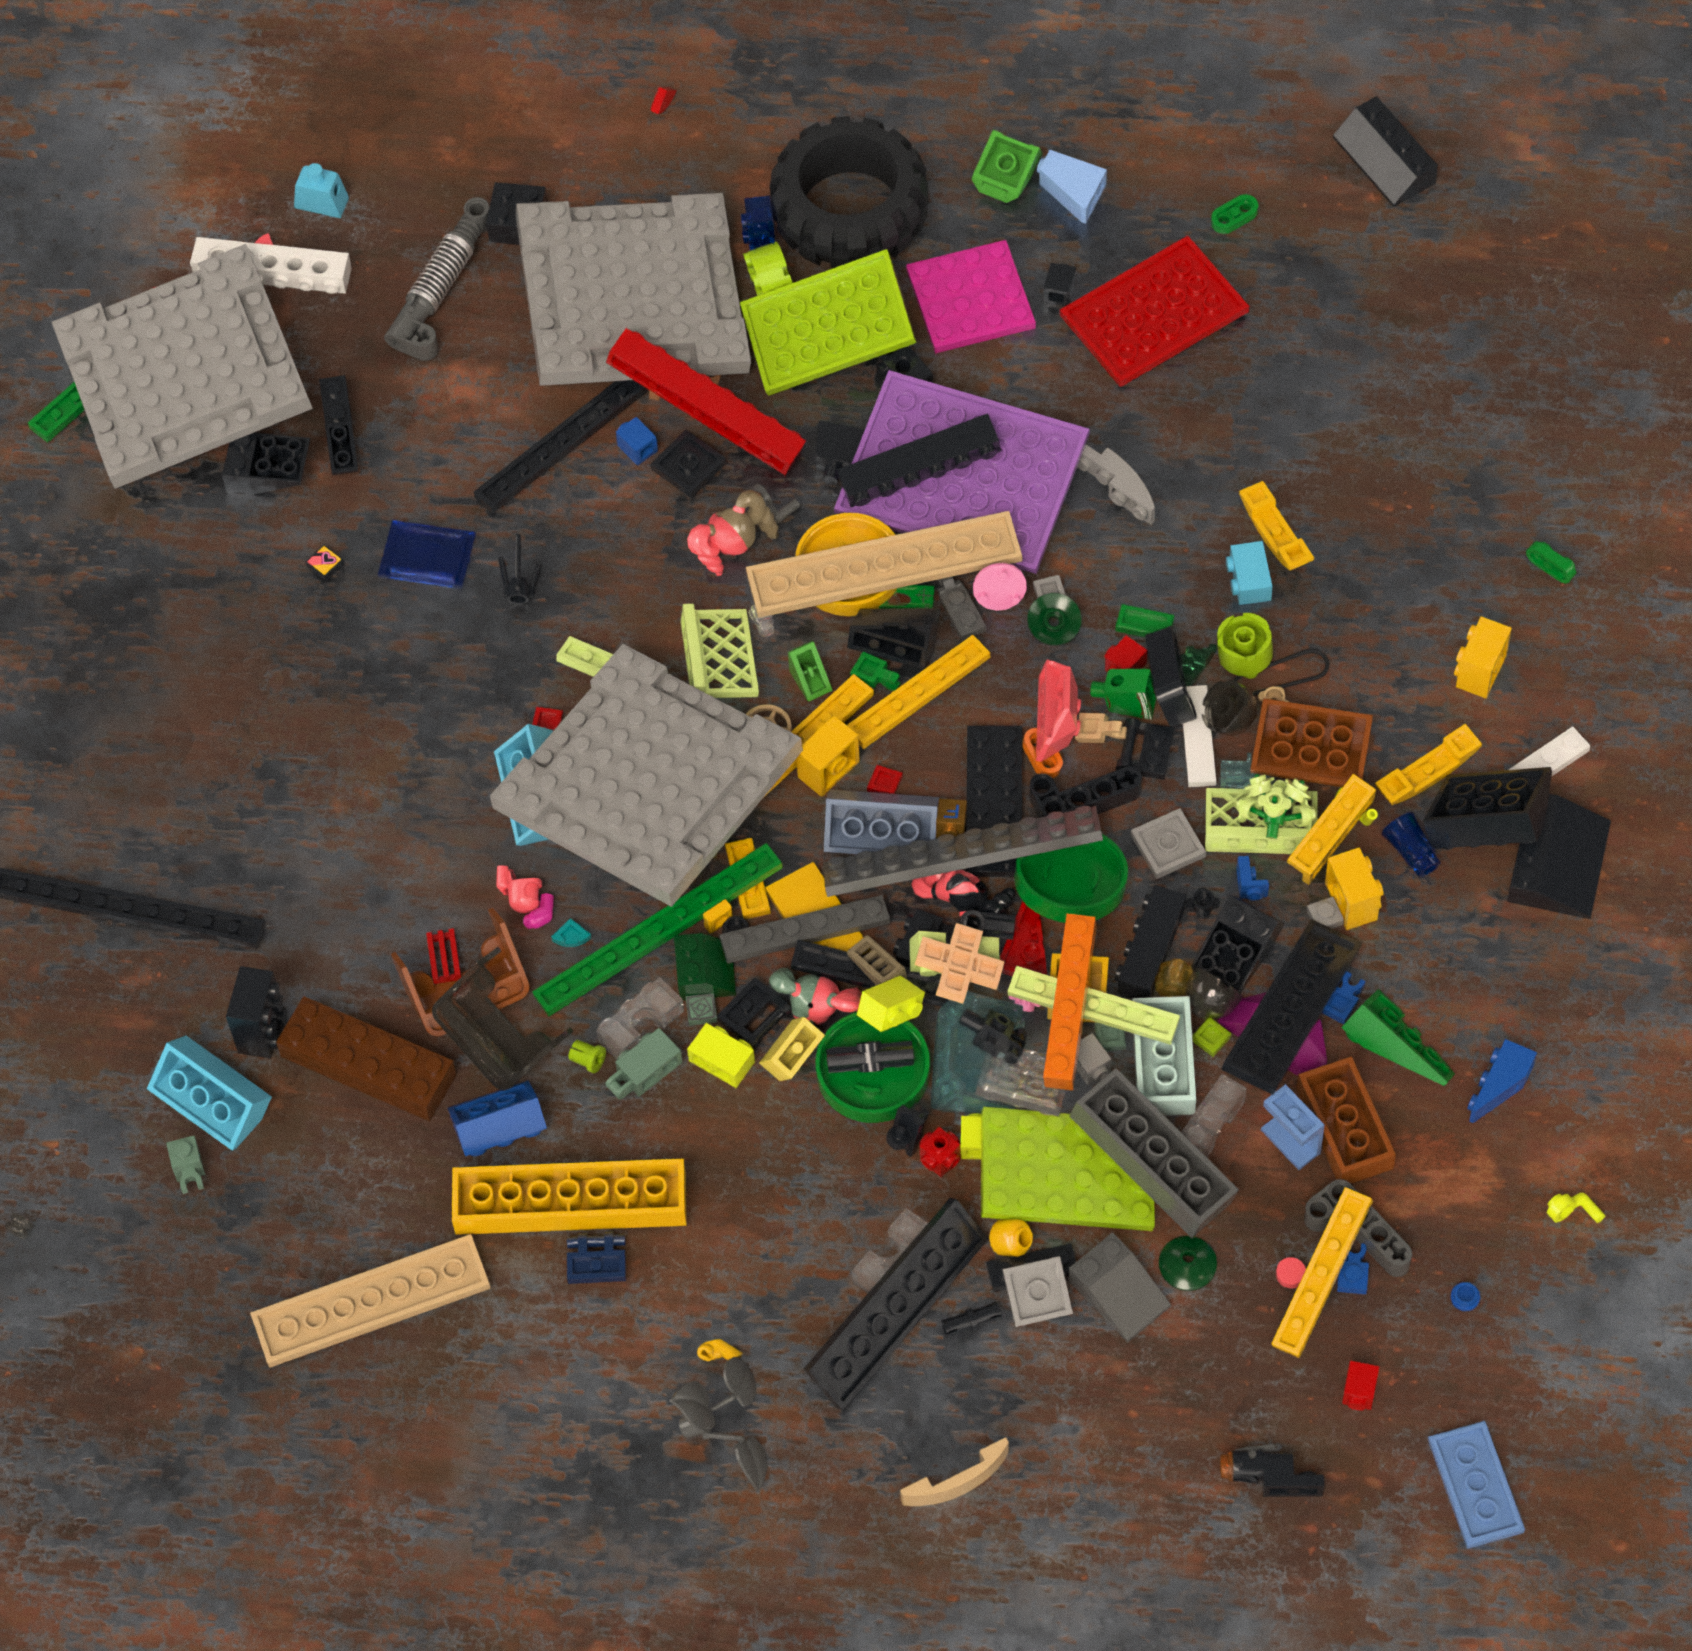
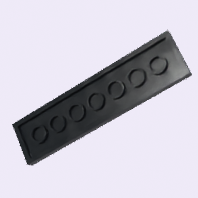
[1221,919,1362,1095]
[803,1198,989,1410]

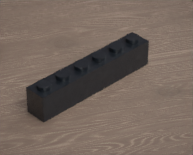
[837,413,1001,508]

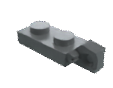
[937,577,986,641]

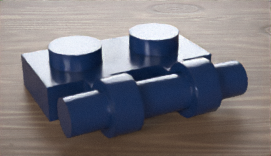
[567,1232,626,1284]

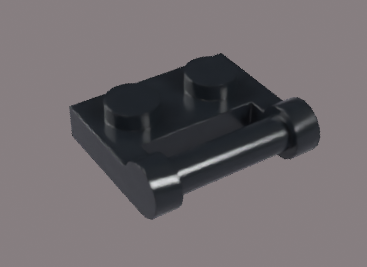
[1116,718,1174,780]
[717,977,792,1051]

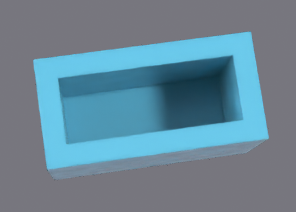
[1226,541,1272,605]

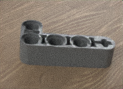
[1304,1179,1412,1277]

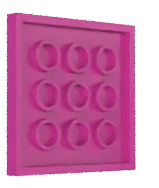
[906,240,1036,354]

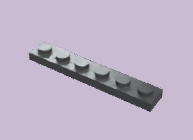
[720,895,890,964]

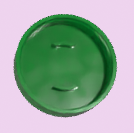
[1014,834,1128,923]
[815,1012,930,1123]

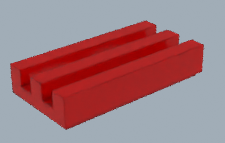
[426,928,462,984]

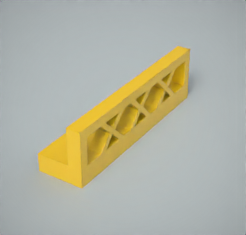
[1287,774,1376,885]

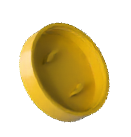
[795,513,897,616]

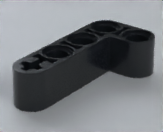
[1145,626,1197,728]
[1029,767,1142,818]

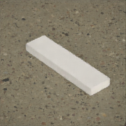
[1182,685,1216,787]

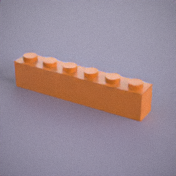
[1043,914,1097,1090]

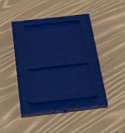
[378,520,476,589]

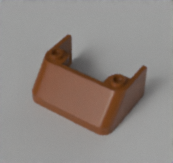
[390,908,529,1036]

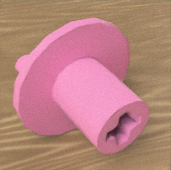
[973,563,1027,611]

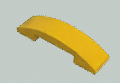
[1239,481,1314,570]
[1375,724,1482,805]

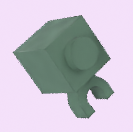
[166,1136,205,1194]

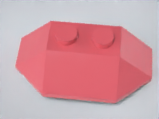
[1036,659,1081,762]

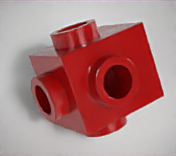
[920,1127,961,1178]

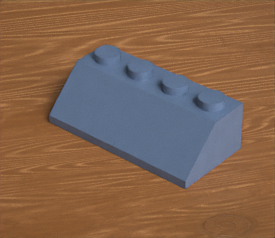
[824,789,940,854]

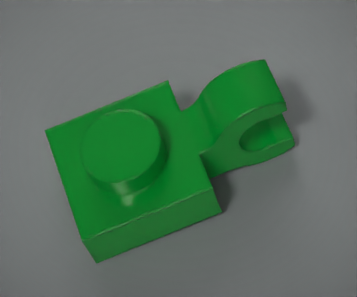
[850,652,901,692]

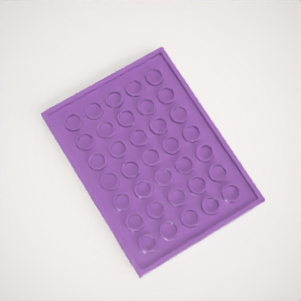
[834,370,1090,574]

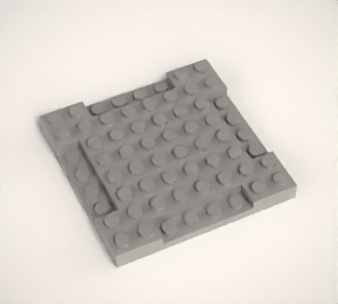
[516,193,751,386]
[52,244,313,489]
[490,644,803,907]

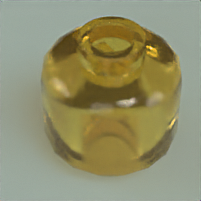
[1155,959,1194,997]

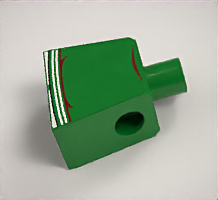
[1090,669,1157,720]

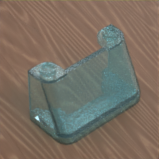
[931,991,1025,1114]

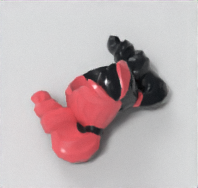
[911,869,1016,929]

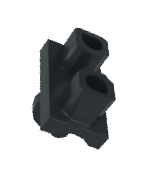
[886,1103,929,1157]

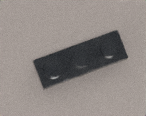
[986,1243,1076,1292]

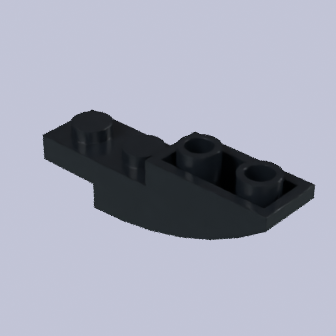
[319,375,359,475]

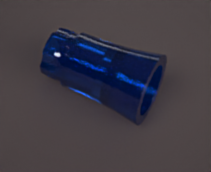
[1381,812,1441,878]

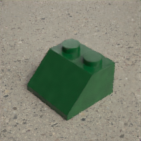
[674,933,736,1001]

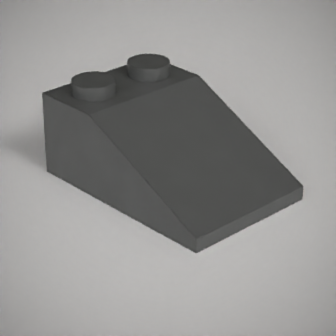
[1069,1232,1171,1343]

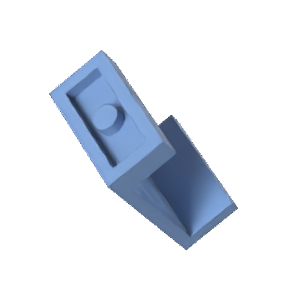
[1261,1084,1324,1170]

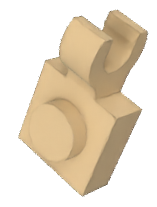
[1075,713,1127,743]

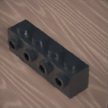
[1114,885,1187,998]

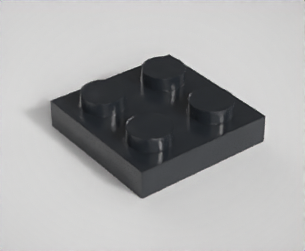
[651,429,726,498]

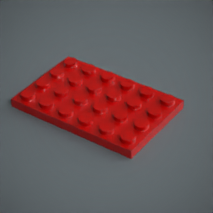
[1060,235,1249,387]

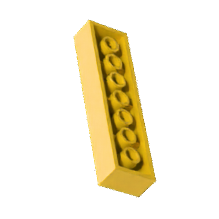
[452,1159,687,1235]

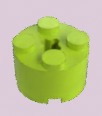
[743,242,792,296]
[1217,613,1273,679]

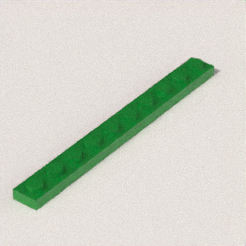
[532,843,783,1017]

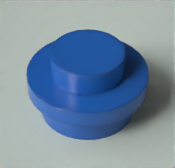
[1450,1282,1480,1311]

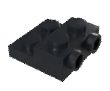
[893,909,954,975]

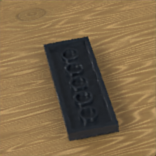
[966,726,1022,877]

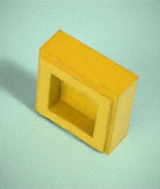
[703,899,732,933]

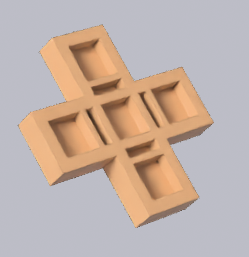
[914,923,1005,1004]

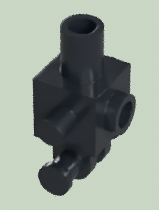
[958,1008,1027,1064]

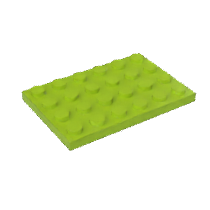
[740,249,916,396]
[981,1107,1155,1231]

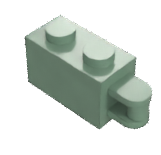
[605,1028,683,1100]

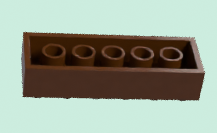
[276,996,457,1122]

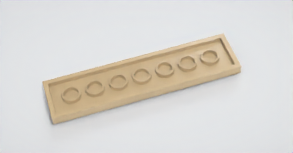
[250,1234,491,1368]

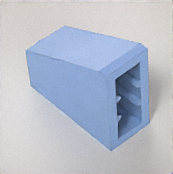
[1037,150,1107,224]

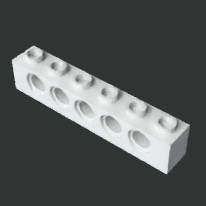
[190,237,352,294]

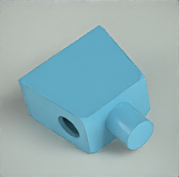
[294,163,349,218]

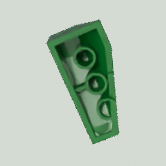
[1341,989,1455,1086]

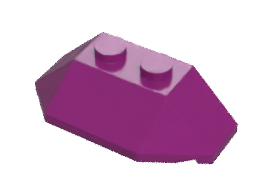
[1217,992,1327,1076]

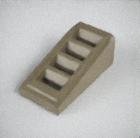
[847,935,907,986]

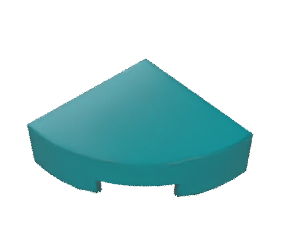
[551,918,592,947]

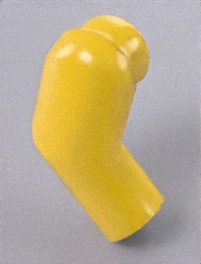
[697,1339,743,1361]

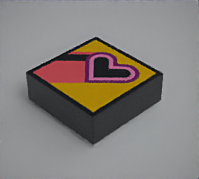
[305,545,344,581]

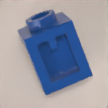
[1236,856,1269,901]

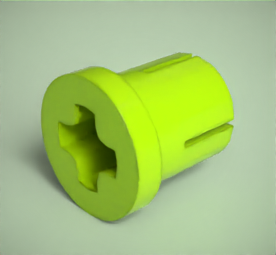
[568,1039,606,1073]

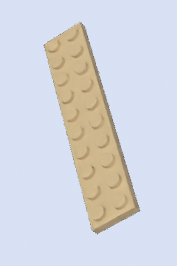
[746,511,1022,618]

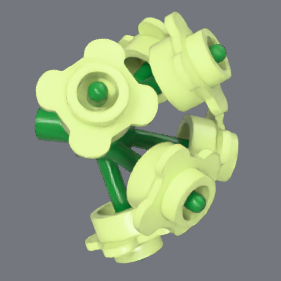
[1236,774,1316,839]

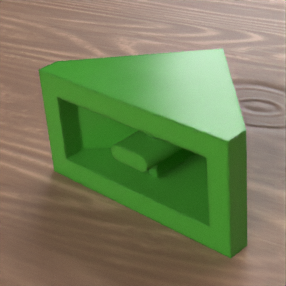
[788,641,833,702]

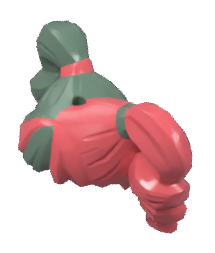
[769,967,862,1026]

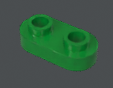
[1211,194,1258,234]
[1526,541,1576,584]

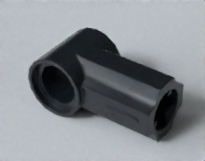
[959,910,1015,940]

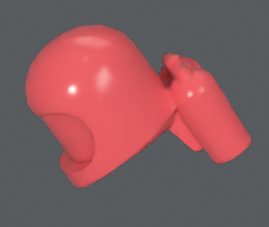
[496,866,542,914]

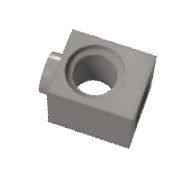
[1076,1033,1111,1085]

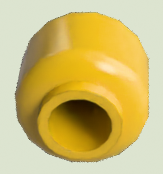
[989,1219,1033,1257]

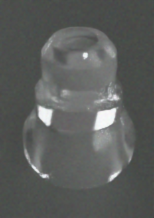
[749,604,775,637]

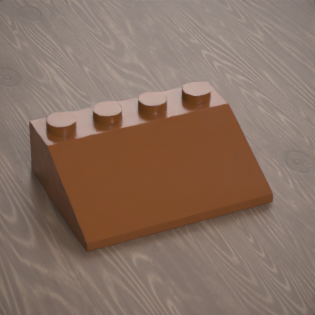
[1250,698,1373,787]

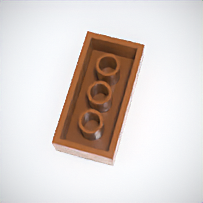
[1296,1056,1396,1184]

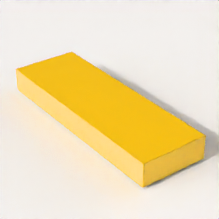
[725,838,771,920]

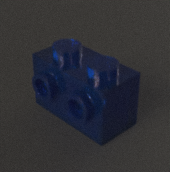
[741,195,775,251]

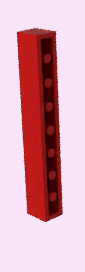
[606,328,806,475]

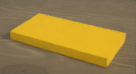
[765,862,870,955]

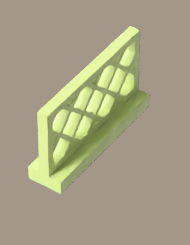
[681,604,759,698]
[1205,788,1318,854]

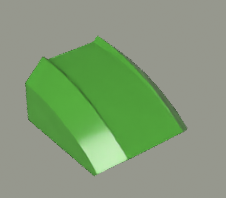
[972,130,1043,203]

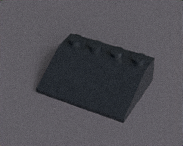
[1423,767,1552,850]
[1507,794,1611,919]

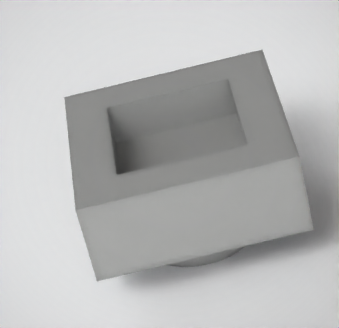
[1033,575,1066,598]
[1307,897,1344,929]

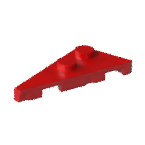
[1000,901,1047,977]

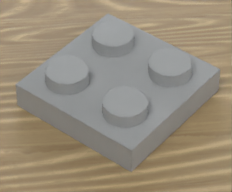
[1131,808,1206,879]
[1002,1256,1073,1327]

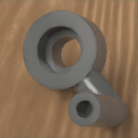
[748,484,801,523]

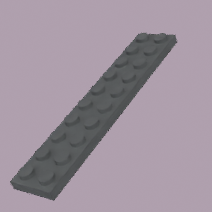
[823,806,1103,897]

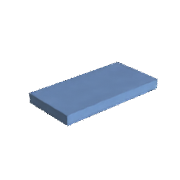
[1428,1421,1525,1549]

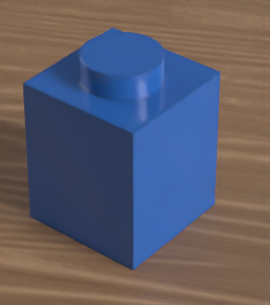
[616,417,658,466]

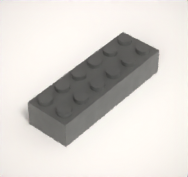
[1069,1068,1239,1238]

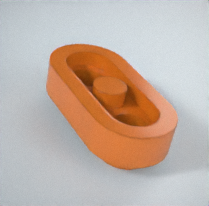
[1022,728,1063,778]

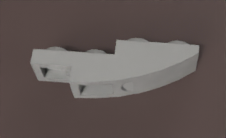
[1077,444,1155,525]

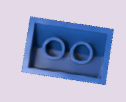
[448,1080,547,1156]

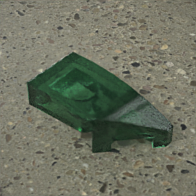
[1181,644,1218,686]

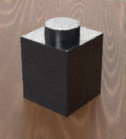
[1044,263,1076,307]

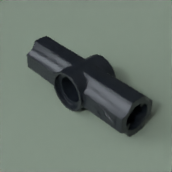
[826,1040,914,1073]

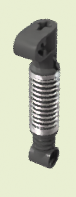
[384,197,489,361]

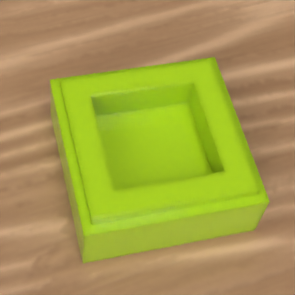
[1192,1017,1232,1057]

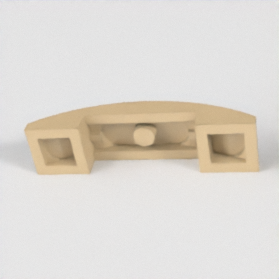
[900,1437,1009,1506]

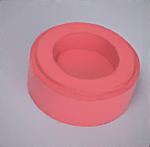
[1276,1257,1306,1288]

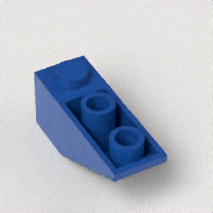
[1467,1039,1537,1123]

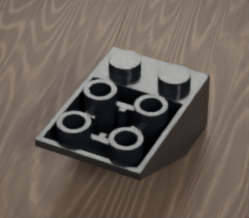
[222,433,310,495]
[1190,895,1285,996]

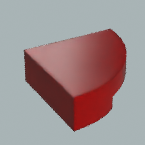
[651,87,677,114]

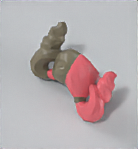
[687,490,779,576]

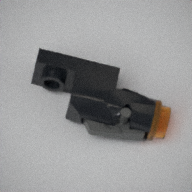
[1220,1444,1324,1497]

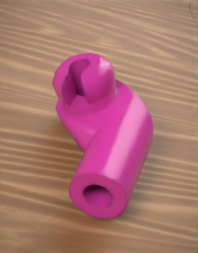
[523,893,554,929]

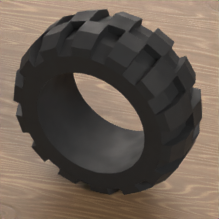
[770,116,929,269]

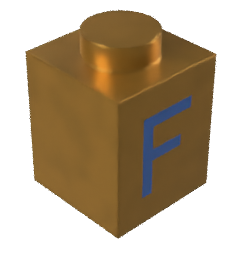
[936,798,967,839]

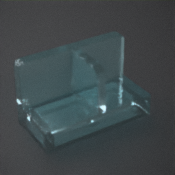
[1220,752,1277,789]

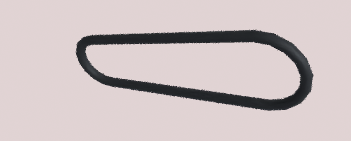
[1231,649,1330,698]

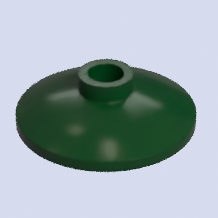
[1027,593,1082,646]
[1159,1236,1217,1291]

